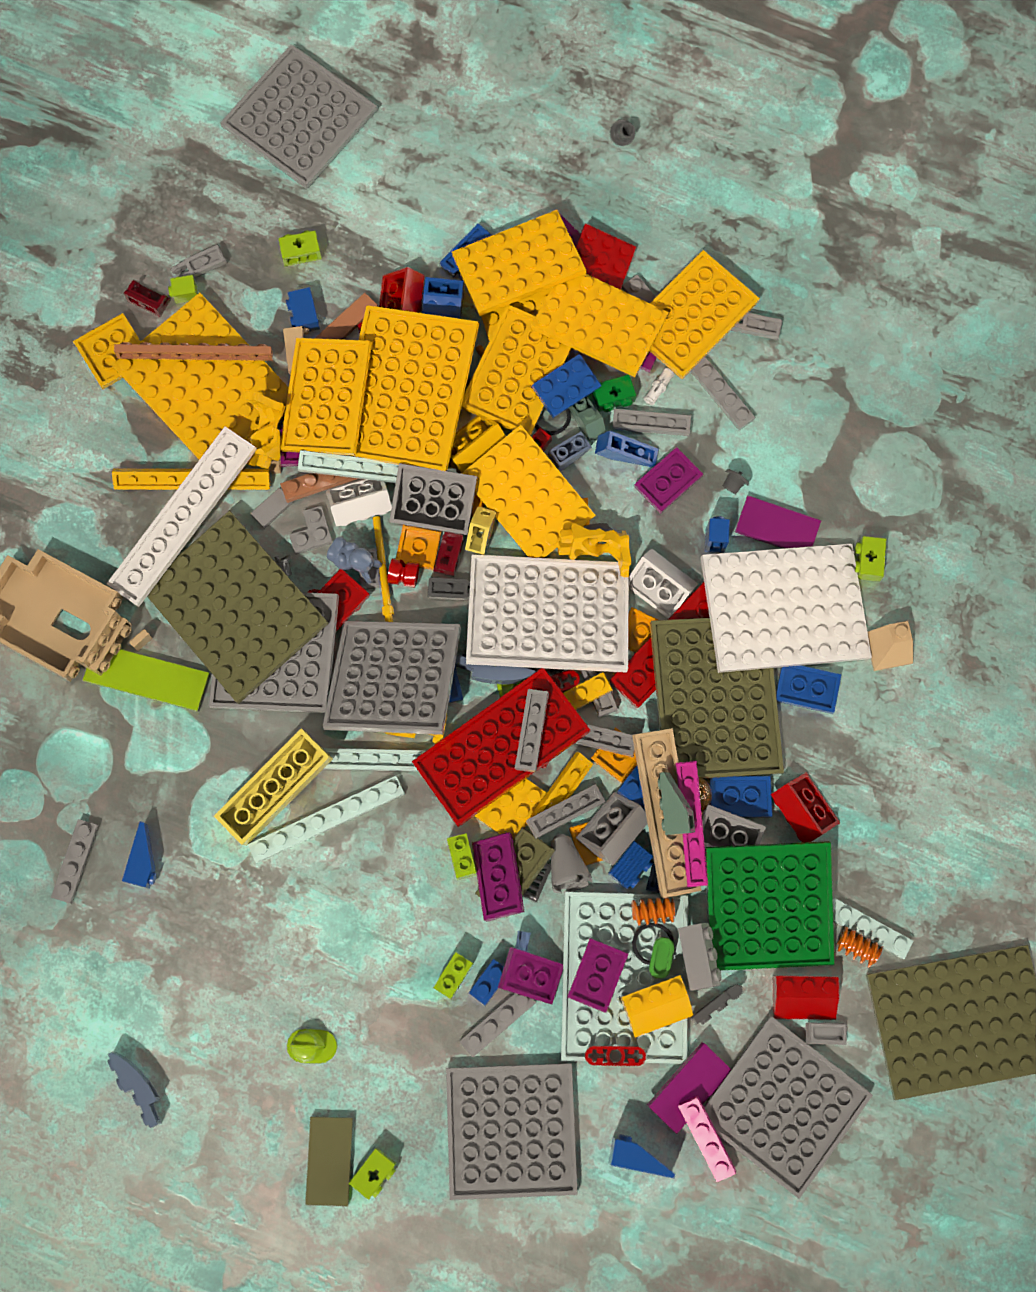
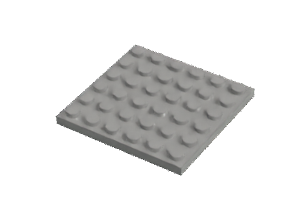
[220,44,377,189]
[209,593,339,713]
[323,621,461,735]
[704,1016,873,1199]
[446,1064,578,1200]

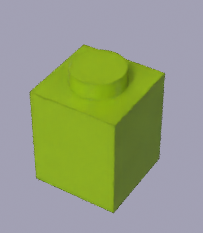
[168,275,198,304]

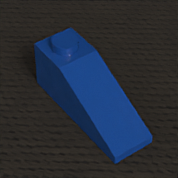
[595,431,658,467]
[122,821,157,889]

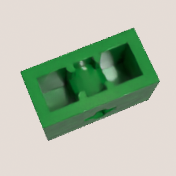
[592,374,636,412]

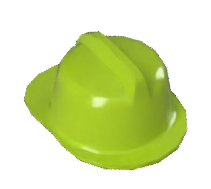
[287,1029,337,1064]

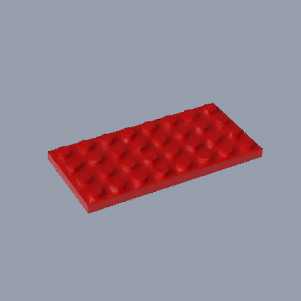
[411,668,591,827]

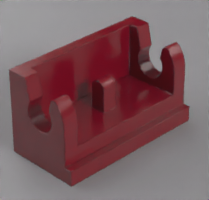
[124,280,171,317]
[433,532,464,577]

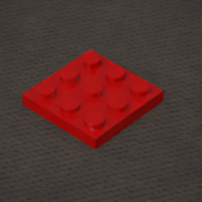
[575,223,636,290]

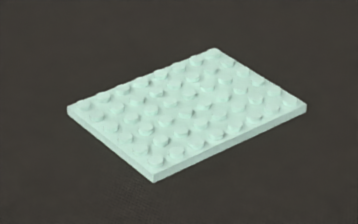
[561,892,688,1064]

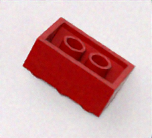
[379,267,425,313]
[771,772,840,842]
[772,976,839,1020]

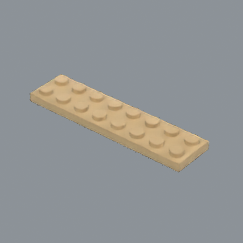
[632,728,702,898]

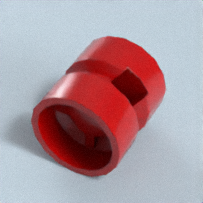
[387,558,420,588]

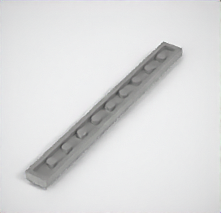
[622,275,755,431]

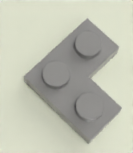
[289,506,333,555]

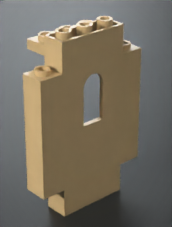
[0,549,132,682]

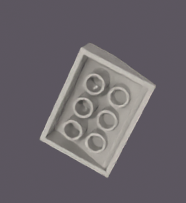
[389,463,477,535]

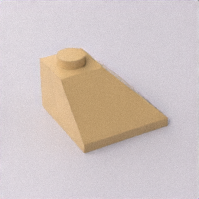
[867,621,913,671]

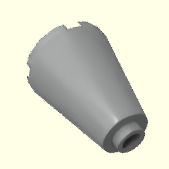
[550,834,593,893]

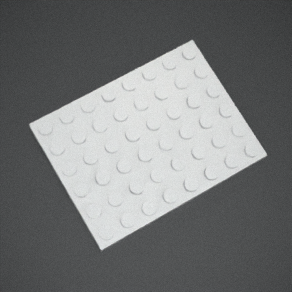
[701,544,872,673]
[466,555,629,672]

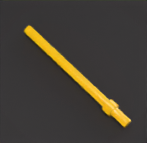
[373,516,394,622]

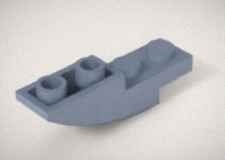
[546,432,592,472]
[455,654,536,685]
[107,1052,161,1128]

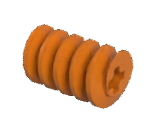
[631,897,675,926]
[837,926,884,968]

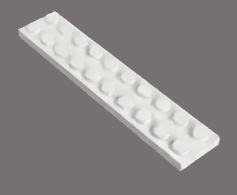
[107,427,257,607]

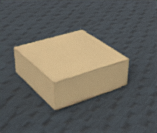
[129,629,153,651]

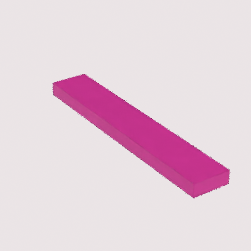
[676,761,708,887]

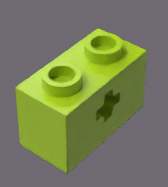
[278,230,322,267]
[855,536,886,581]
[447,833,477,880]
[433,952,473,999]
[349,1147,396,1200]

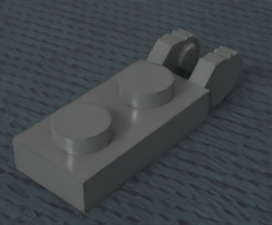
[428,578,470,600]
[690,984,743,1025]

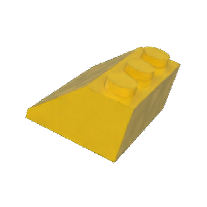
[449,415,506,474]
[620,975,693,1038]

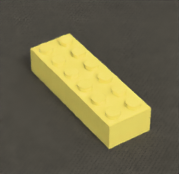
[214,729,333,846]

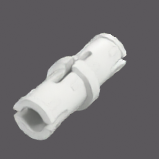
[644,368,675,406]

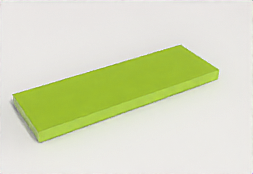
[83,649,210,712]

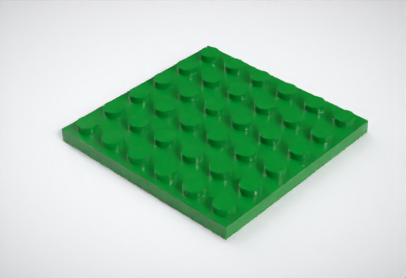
[706,841,834,971]

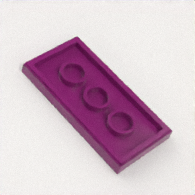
[735,495,821,549]
[472,832,525,922]
[647,1042,731,1134]

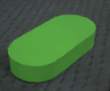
[649,937,674,979]

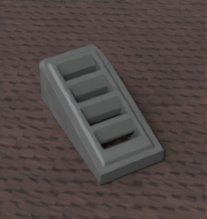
[522,863,551,903]

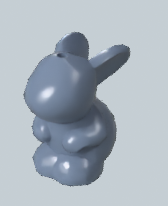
[327,537,382,584]

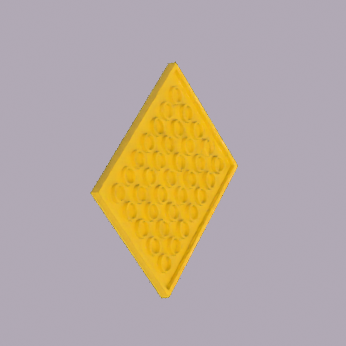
[112,292,289,460]
[343,305,479,472]

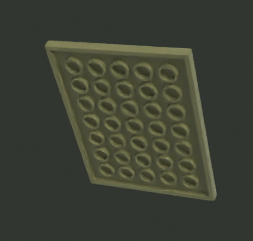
[147,510,329,704]
[650,618,784,779]
[866,945,1036,1100]

